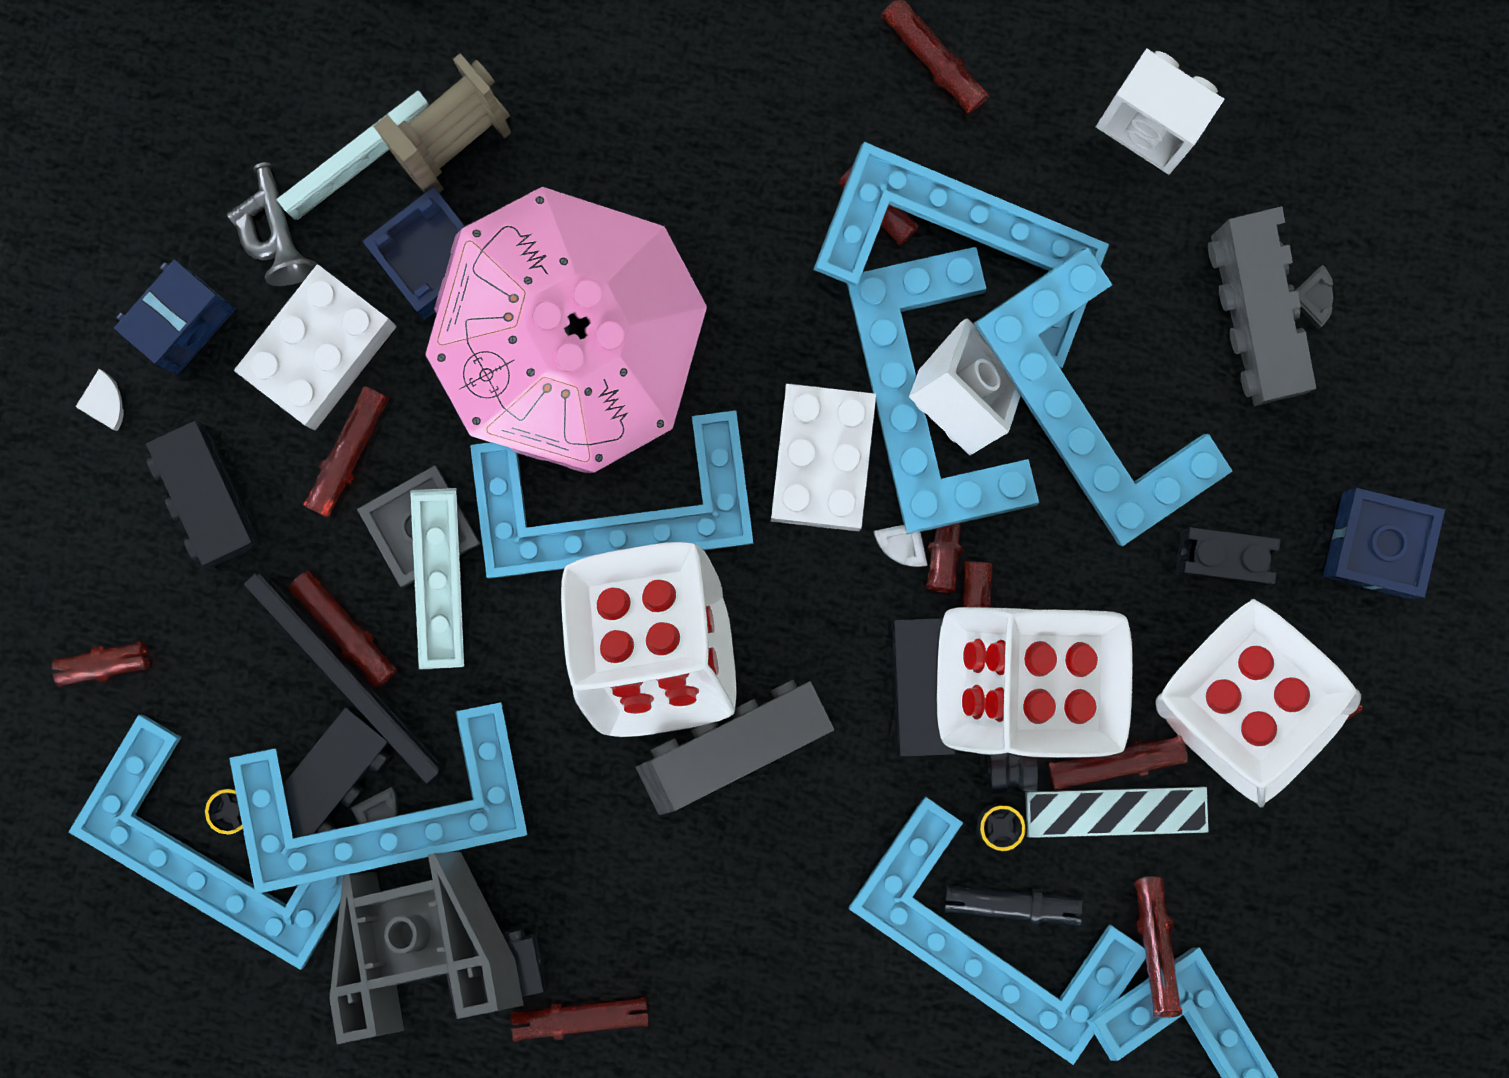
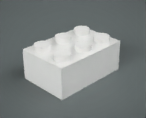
[1096,49,1224,174]
[234,264,397,430]
[771,384,876,531]

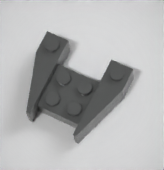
[329,852,524,1044]

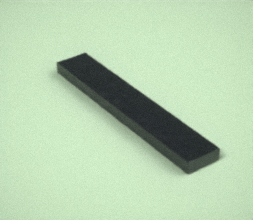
[244,574,444,784]

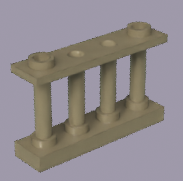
[373,54,511,193]

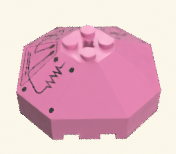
[425,187,707,473]

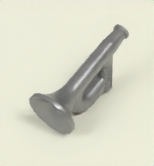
[227,162,317,286]

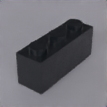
[146,421,261,567]
[892,618,955,756]
[283,707,393,838]

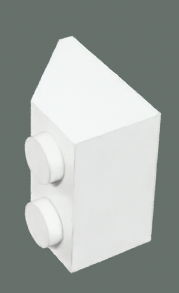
[909,318,1021,455]

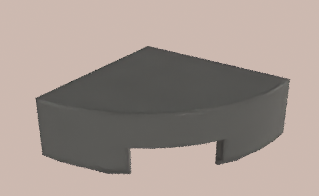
[1296,265,1333,329]
[351,787,398,824]

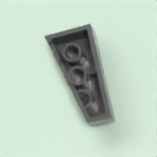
[1208,207,1316,406]
[636,679,834,815]

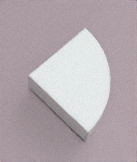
[76,369,124,431]
[874,525,927,567]

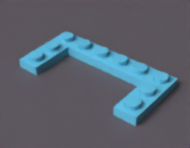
[813,142,1109,369]
[847,247,1039,535]
[974,247,1232,546]
[470,411,753,579]
[229,702,527,894]
[69,715,361,970]
[849,796,1149,1065]
[1087,948,1279,1078]

